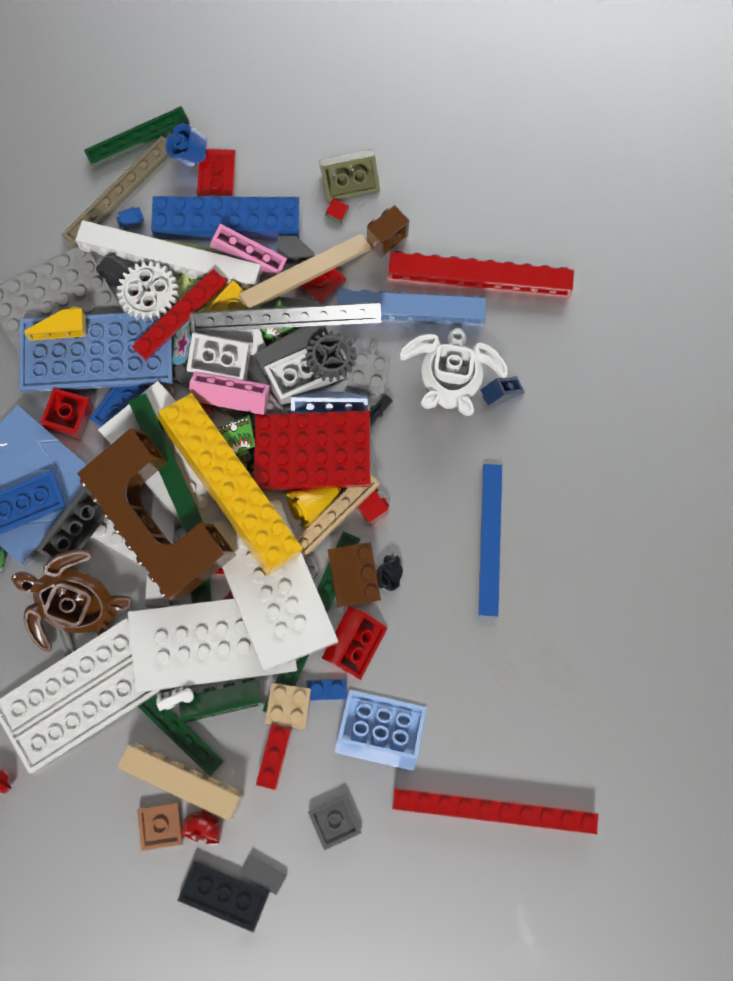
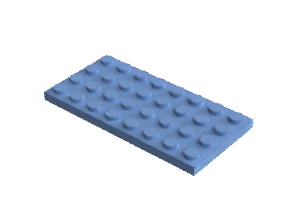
[19,310,173,393]

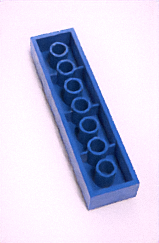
[151,196,300,240]

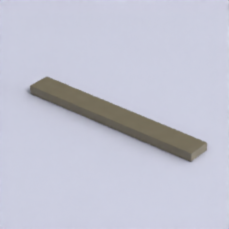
[62,136,170,247]

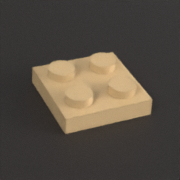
[265,683,311,729]

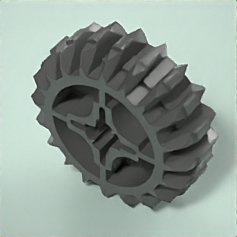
[305,330,357,382]

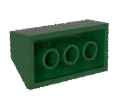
[179,678,264,723]

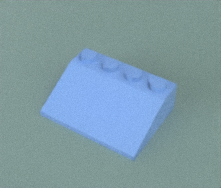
[335,690,427,771]

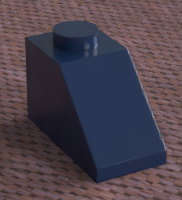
[480,376,525,406]

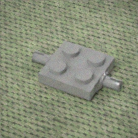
[346,343,390,397]

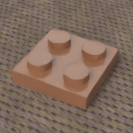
[137,803,183,851]

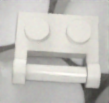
[156,685,193,711]

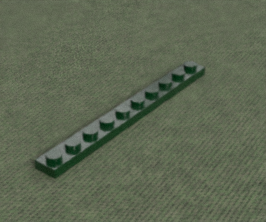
[262,531,361,713]

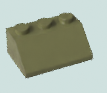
[319,150,380,201]

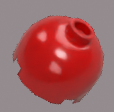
[180,808,222,845]

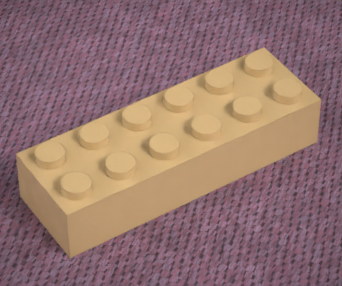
[117,743,244,821]

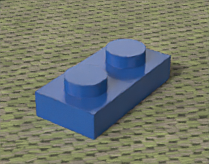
[307,679,347,701]

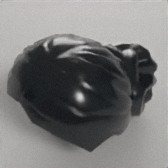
[376,554,403,592]

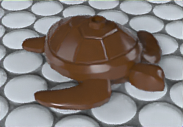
[11,549,132,652]

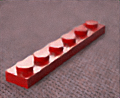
[132,269,227,361]

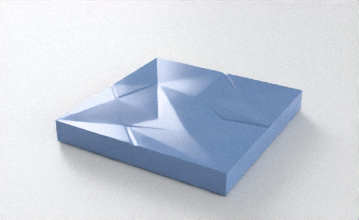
[0,405,87,566]

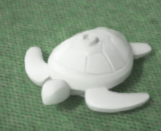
[399,326,508,416]

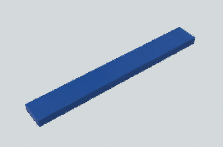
[478,464,502,617]

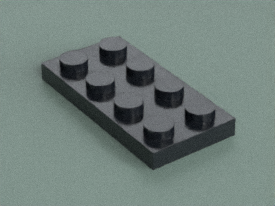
[177,860,270,933]

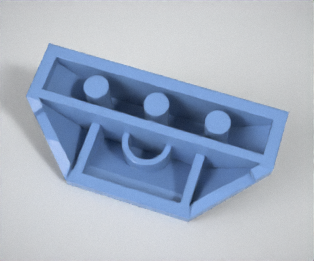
[291,391,368,414]

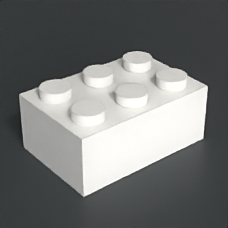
[187,332,253,380]

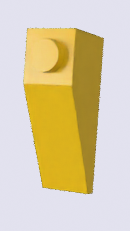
[24,307,86,341]

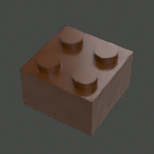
[367,205,410,258]

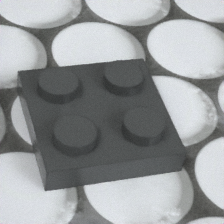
[308,795,361,850]

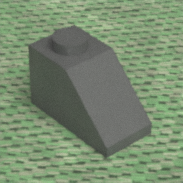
[278,234,315,264]

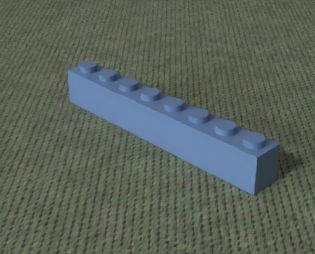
[337,289,486,326]

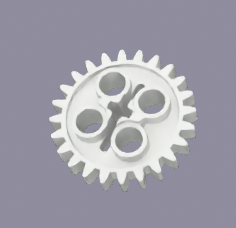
[117,261,179,322]

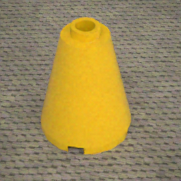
[286,488,341,528]

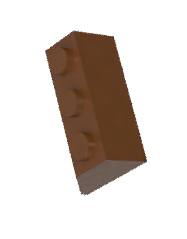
[327,542,381,607]

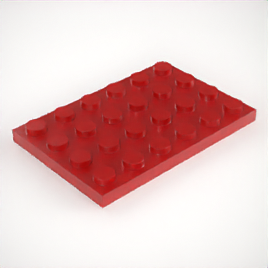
[254,411,371,491]

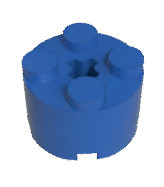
[165,123,207,167]

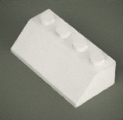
[264,345,349,406]

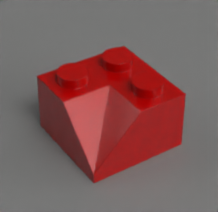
[40,388,94,440]

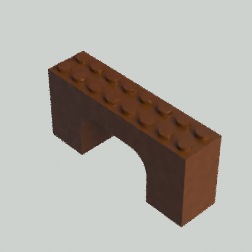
[77,428,236,600]

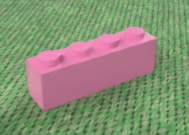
[210,224,287,278]
[189,371,270,415]

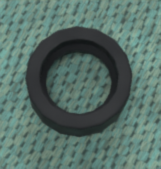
[96,257,129,288]

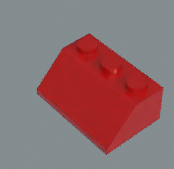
[321,606,388,680]

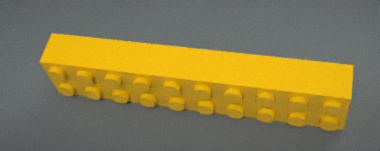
[158,393,303,576]

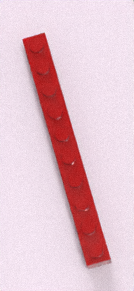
[388,251,574,297]
[392,788,599,835]

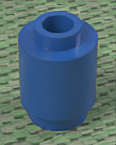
[116,206,144,230]

